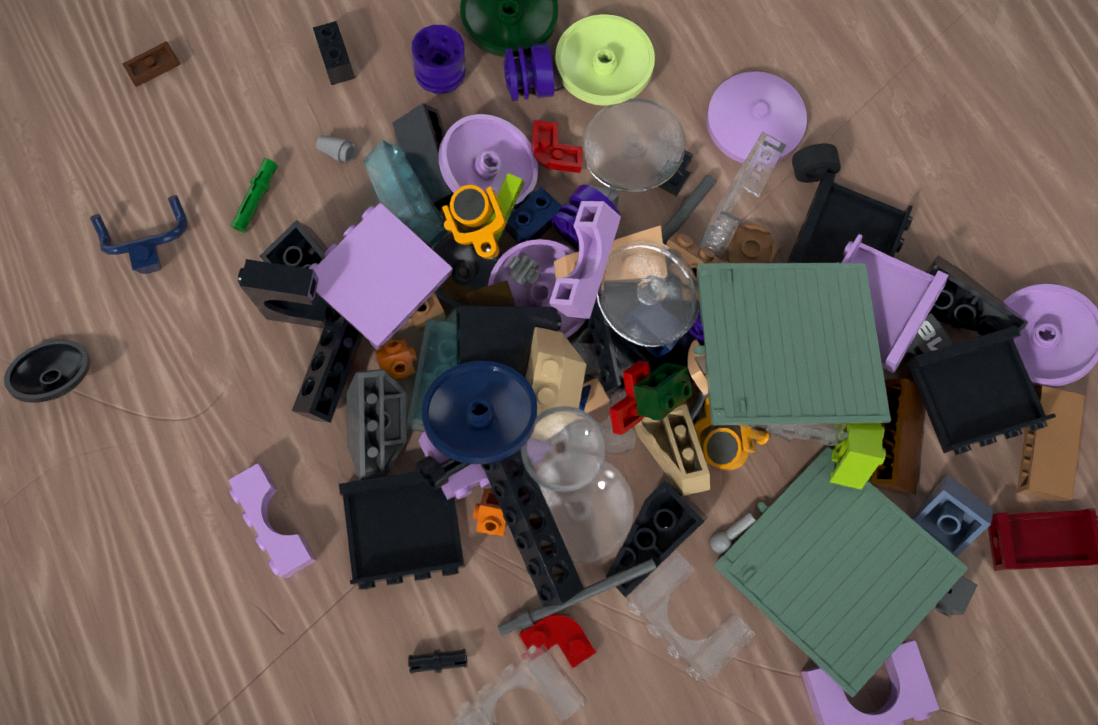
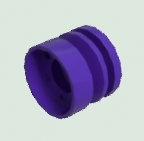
[412,25,465,94]
[503,43,555,102]
[551,184,621,250]

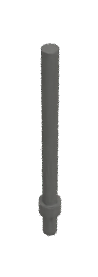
[498,559,657,636]

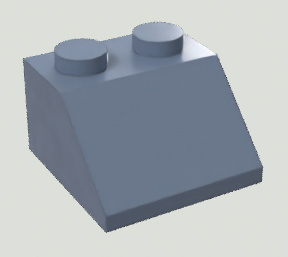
[912,475,993,557]

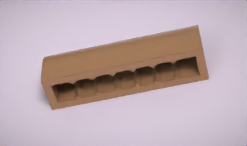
[1017,385,1085,501]

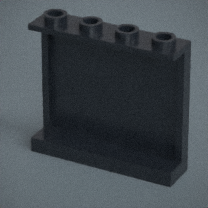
[787,171,913,263]
[588,278,695,393]
[456,306,562,378]
[907,325,1056,455]
[339,471,465,590]

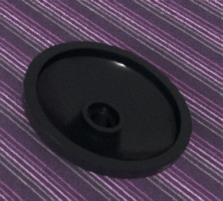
[433,230,502,308]
[4,340,90,403]

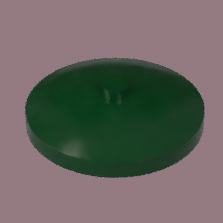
[460,0,558,57]

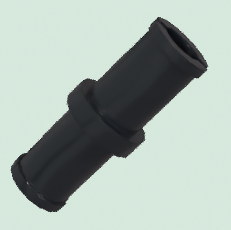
[408,649,468,674]

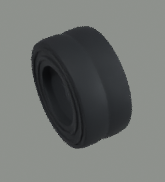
[792,143,841,183]

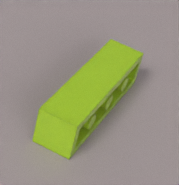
[483,173,525,242]

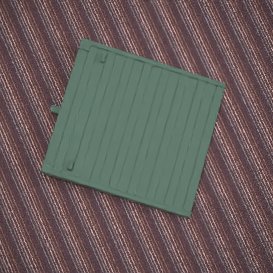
[693,263,891,425]
[713,447,969,698]

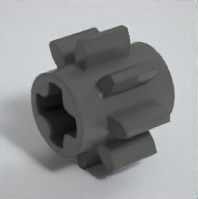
[507,254,541,287]

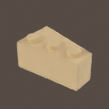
[635,404,710,496]

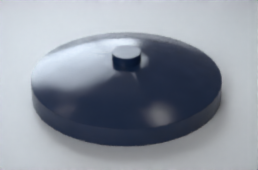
[422,361,538,464]

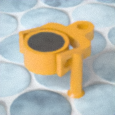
[442,185,506,259]
[694,396,769,470]

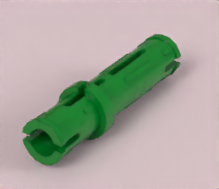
[230,158,279,233]

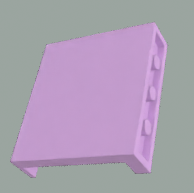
[308,202,453,350]
[837,234,948,373]

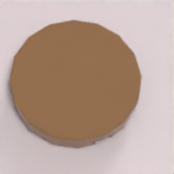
[725,224,777,263]

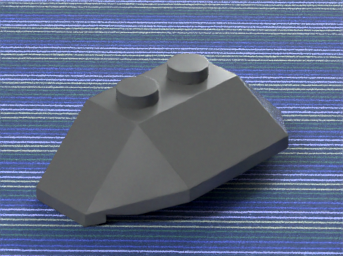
[346,369,406,480]

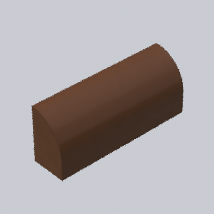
[871,379,924,495]

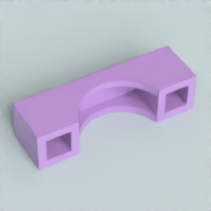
[549,201,621,319]
[228,463,316,578]

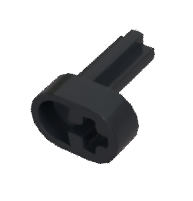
[416,455,471,490]

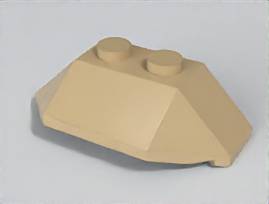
[526,327,586,440]

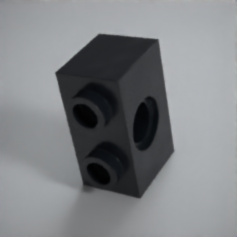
[313,21,355,85]

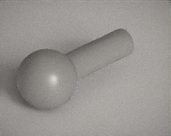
[710,512,756,554]

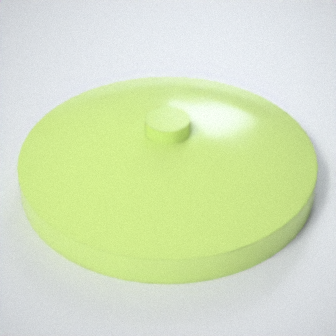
[555,14,655,106]

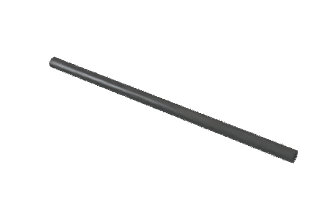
[571,175,716,354]

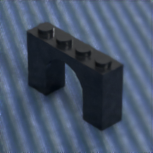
[238,259,331,328]

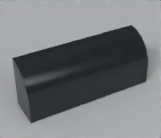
[393,103,454,213]

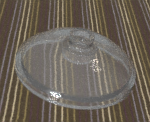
[521,406,606,492]

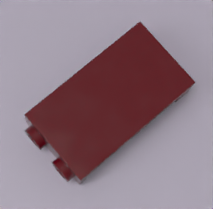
[988,508,1098,571]

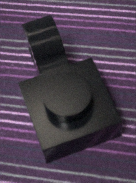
[655,150,693,197]

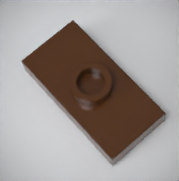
[122,41,180,87]

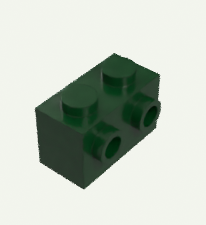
[633,362,692,420]

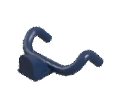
[90,195,188,274]

